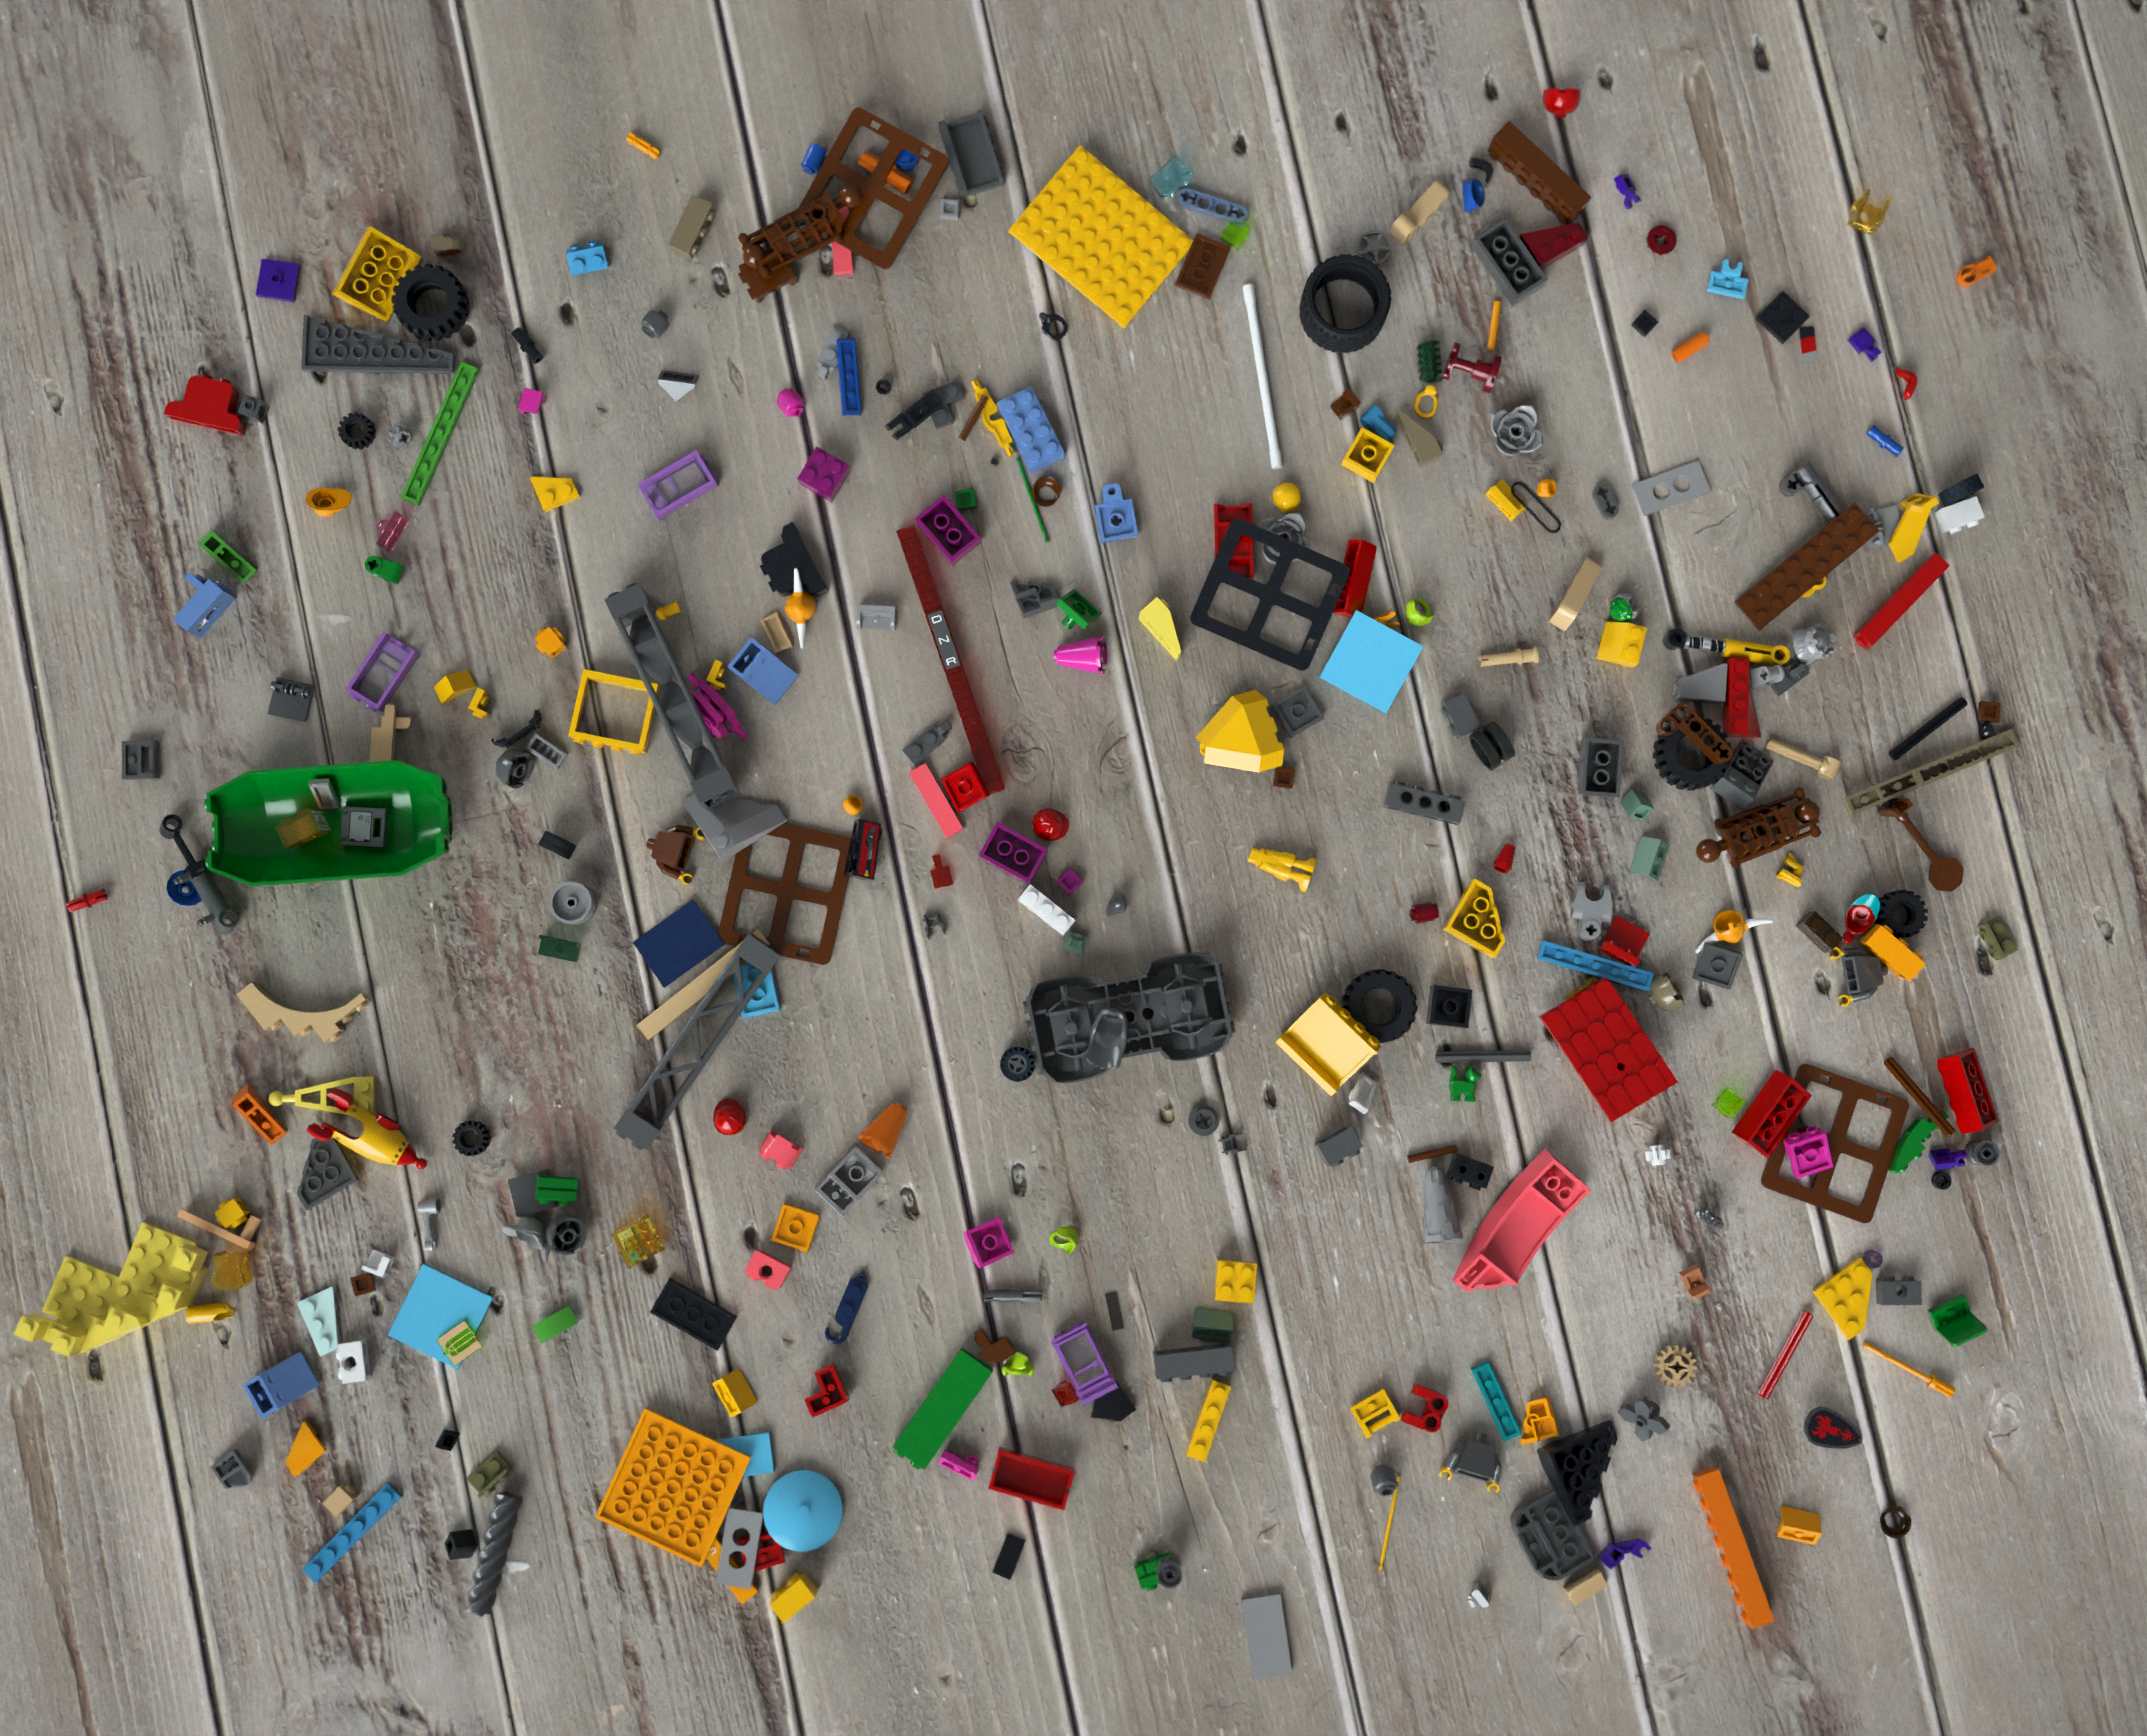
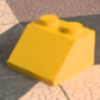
[1596,622,1647,668]

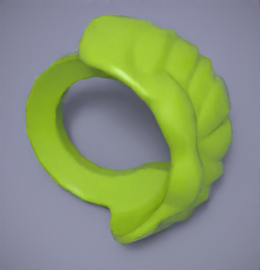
[1406,598,1434,626]
[1049,1225,1079,1254]
[1002,1352,1035,1377]

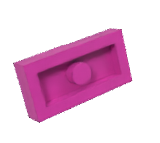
[938,1451,979,1481]

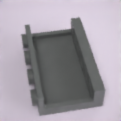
[938,110,1006,198]

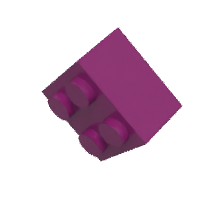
[797,446,851,502]

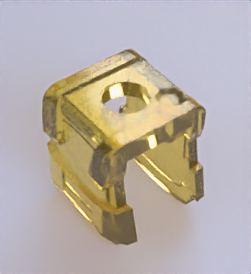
[1847,189,1891,234]
[210,1251,253,1291]

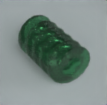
[1416,340,1443,383]

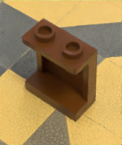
[738,248,798,304]

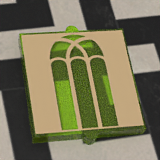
[437,1319,483,1366]

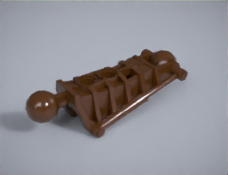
[738,183,863,279]
[1696,787,1822,869]

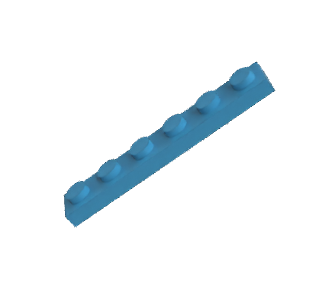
[1537,940,1654,992]
[302,1482,402,1583]

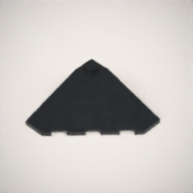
[1537,1420,1618,1526]

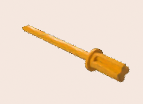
[1862,1341,1956,1398]

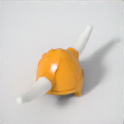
[785,568,817,649]
[1695,910,1773,953]

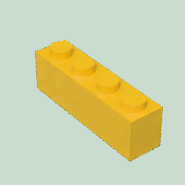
[1186,1377,1231,1462]

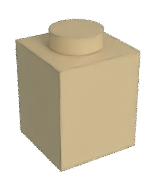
[322,1483,359,1517]

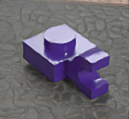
[1614,174,1642,209]
[1848,327,1882,362]
[1928,1148,1967,1170]

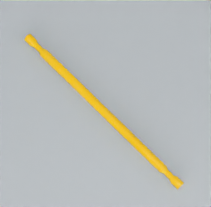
[1378,1476,1401,1570]

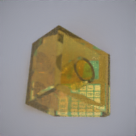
[611,1215,665,1269]

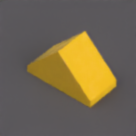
[434,670,477,704]

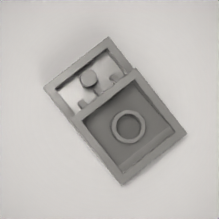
[814,1146,884,1217]

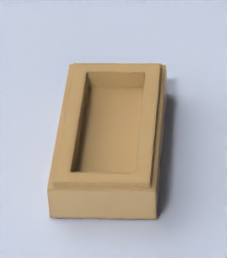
[760,612,793,655]

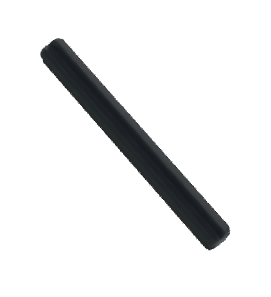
[1889,697,1968,761]

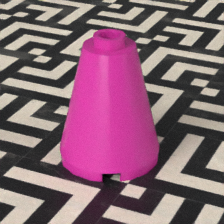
[1054,636,1107,674]

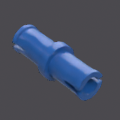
[1866,425,1904,457]

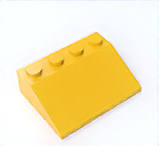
[332,226,422,322]

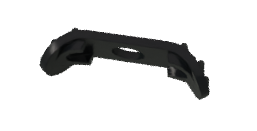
[491,710,542,748]

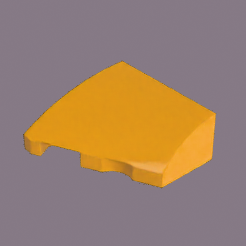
[1520,1396,1560,1445]
[286,1420,327,1477]

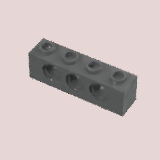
[1383,781,1466,825]

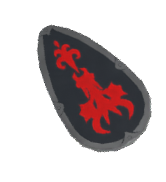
[1803,1407,1862,1449]

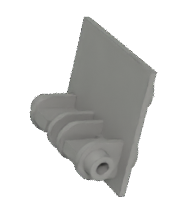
[1864,505,1900,550]

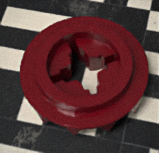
[1646,225,1677,256]

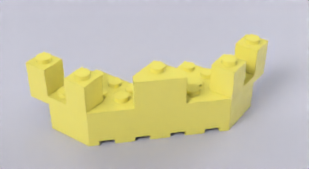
[14,1222,209,1357]

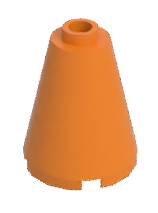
[858,1102,908,1158]

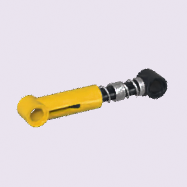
[1663,628,1790,666]

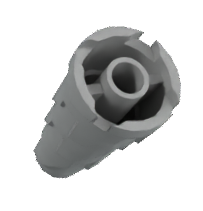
[1423,1166,1463,1244]

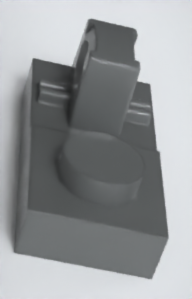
[1770,658,1809,696]

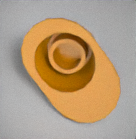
[305,488,352,517]

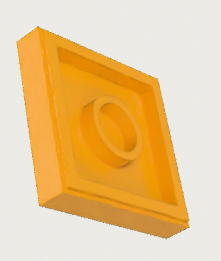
[771,1203,820,1253]

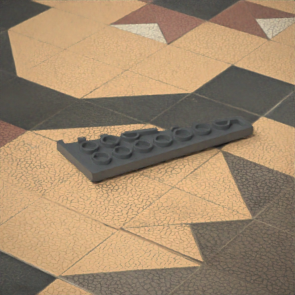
[301,315,455,374]

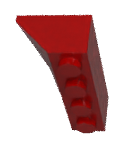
[1723,658,1761,738]

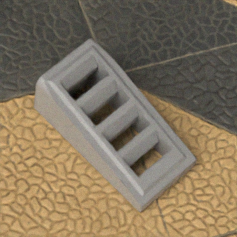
[525,733,568,770]

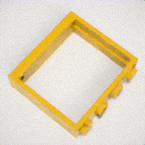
[568,669,661,755]

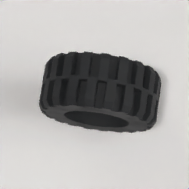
[392,264,470,341]
[1653,716,1731,791]
[1342,969,1418,1043]

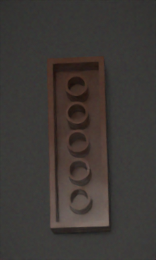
[1487,121,1592,225]

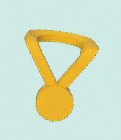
[1414,385,1439,419]

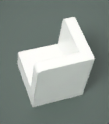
[361,1250,395,1277]

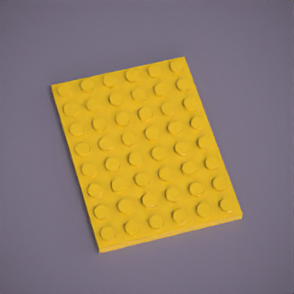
[1008,145,1193,328]

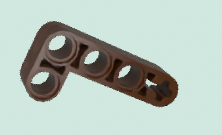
[1656,703,1733,764]

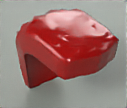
[1895,369,1917,400]

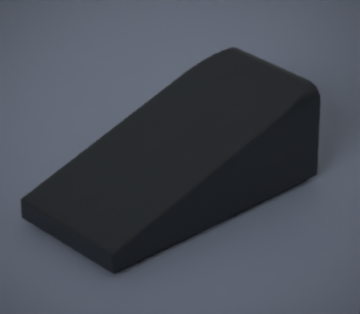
[992,1533,1026,1580]

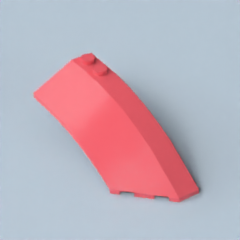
[1452,1148,1591,1292]

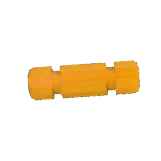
[626,132,661,159]

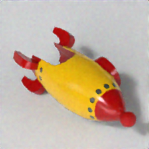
[306,1088,427,1169]

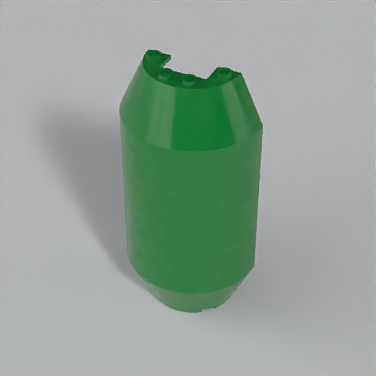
[204,760,453,887]

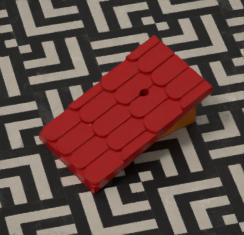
[1539,977,1678,1122]

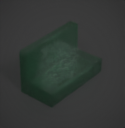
[538,934,581,962]

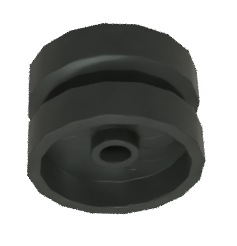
[1469,721,1515,771]

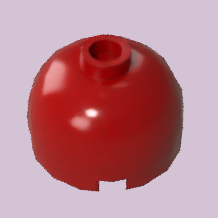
[1543,88,1581,118]

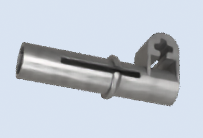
[1779,462,1844,524]

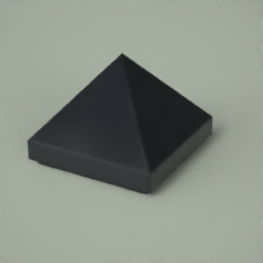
[435,1429,460,1451]

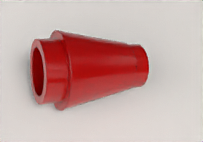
[1493,844,1516,874]

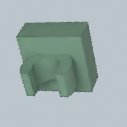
[1063,931,1087,956]

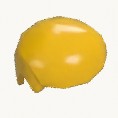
[1272,482,1301,513]

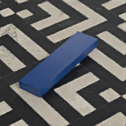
[836,339,862,416]

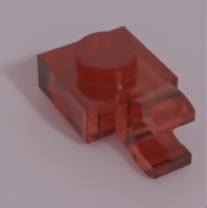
[930,854,953,889]

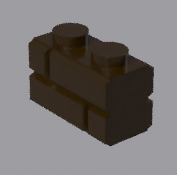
[1796,911,1843,953]

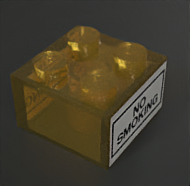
[275,808,332,848]

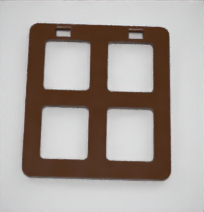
[798,107,949,270]
[718,823,851,965]
[1761,1064,1909,1223]

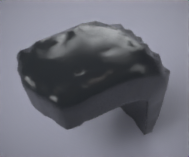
[1469,158,1493,187]

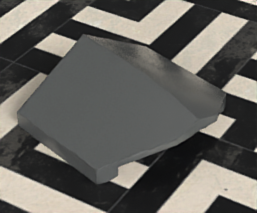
[210,1449,252,1489]

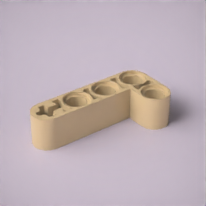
[1390,180,1452,245]
[1548,557,1603,631]

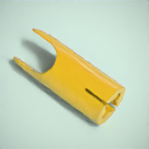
[186,1303,235,1324]

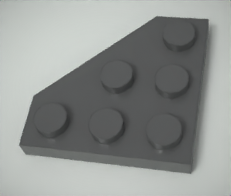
[297,1138,359,1211]

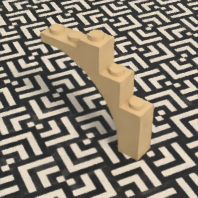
[236,982,371,1043]

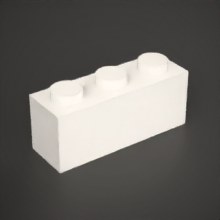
[1018,884,1075,936]

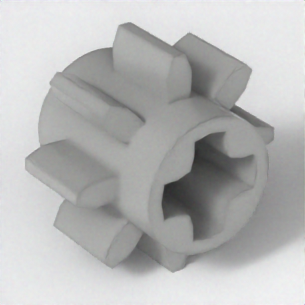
[388,423,413,448]

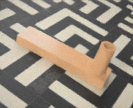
[177,1209,261,1250]

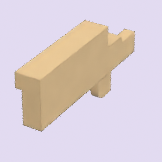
[370,705,412,762]

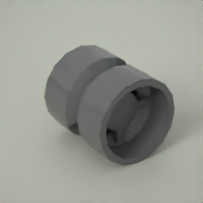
[1965,1140,2000,1166]
[1156,1557,1183,1589]

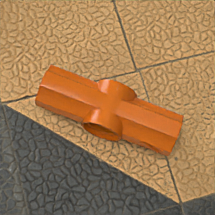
[858,150,914,195]

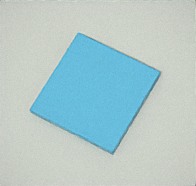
[1319,610,1424,713]
[388,1263,494,1369]

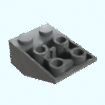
[1711,740,1774,810]

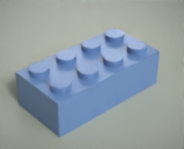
[997,386,1065,475]

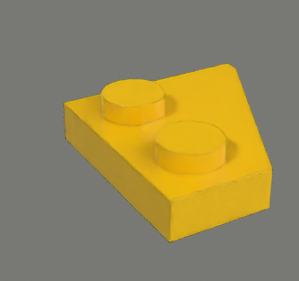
[530,477,580,512]

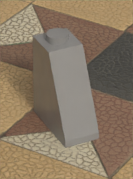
[1672,664,1728,704]

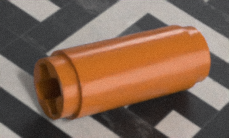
[1671,331,1710,363]

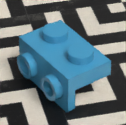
[566,241,609,276]

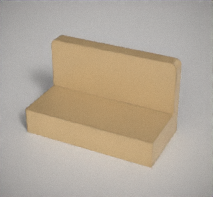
[1563,1567,1608,1606]

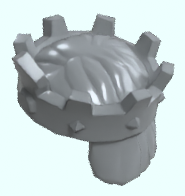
[1792,622,1837,665]

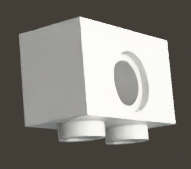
[336,1339,371,1384]

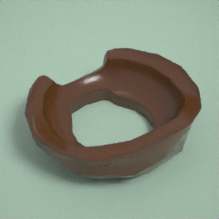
[1032,476,1061,507]

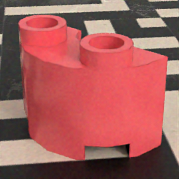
[759,1129,804,1170]

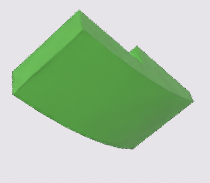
[532,1306,578,1343]

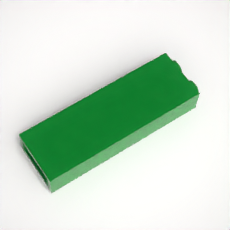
[892,1347,993,1470]

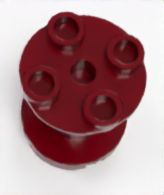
[1443,343,1502,393]

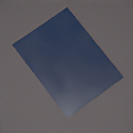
[633,899,725,988]

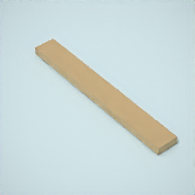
[637,929,770,1040]

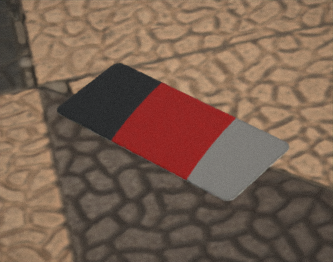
[1799,326,1817,362]

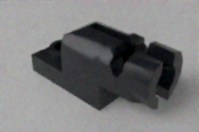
[885,389,944,440]

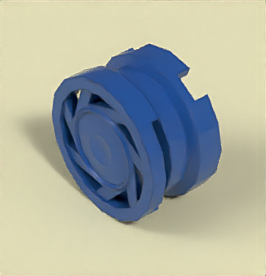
[895,150,919,171]

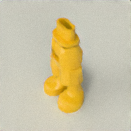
[1248,847,1317,892]

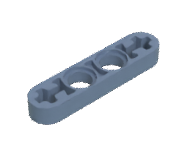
[1178,188,1248,225]

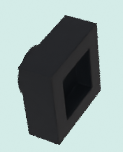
[1631,310,1658,337]

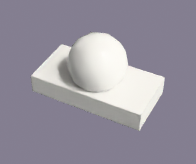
[1348,1073,1377,1114]

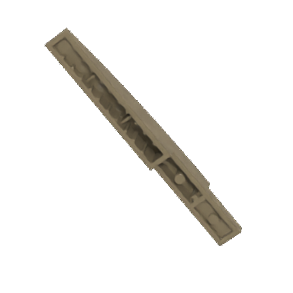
[1842,729,2020,816]

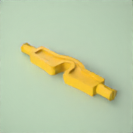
[971,379,1016,457]

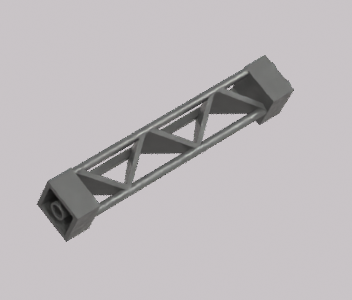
[604,583,741,810]
[614,932,781,1150]

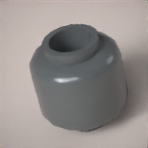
[641,310,669,338]
[1370,1465,1398,1496]

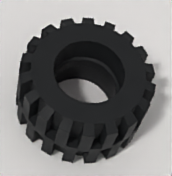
[1874,889,1928,939]

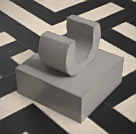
[1467,1581,1492,1609]

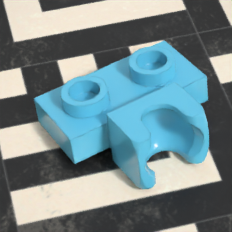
[1706,259,1748,299]

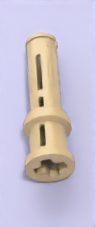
[1479,646,1539,667]

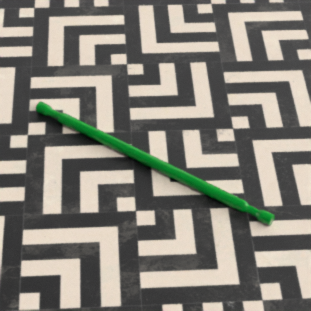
[1016,457,1049,543]

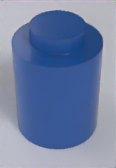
[801,143,827,175]

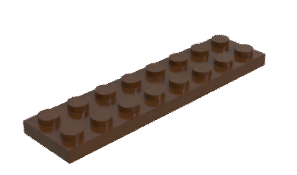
[1734,503,1880,631]

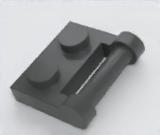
[122,740,159,780]

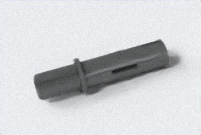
[984,1288,1042,1304]

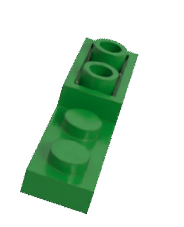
[1888,1111,1949,1174]

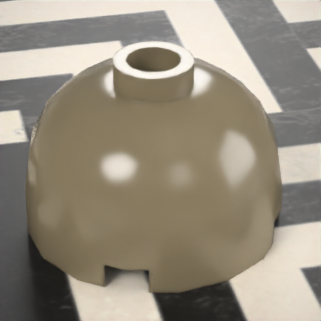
[1649,972,1686,1011]

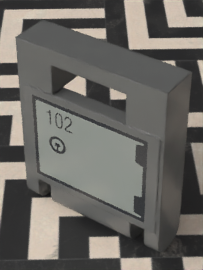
[340,806,389,847]

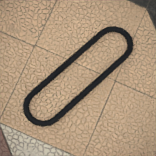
[1511,482,1561,533]

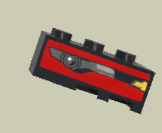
[843,819,882,881]

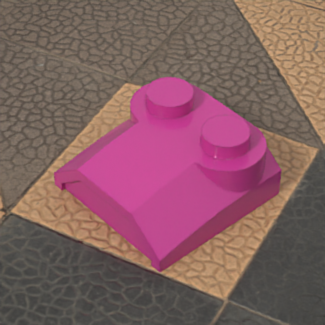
[964,1216,1015,1268]

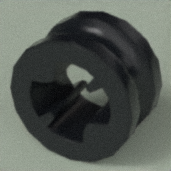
[1931,1171,1952,1190]

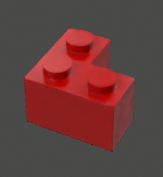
[804,1362,850,1418]

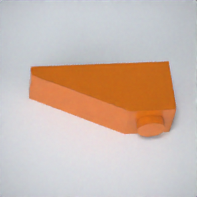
[232,1084,287,1145]

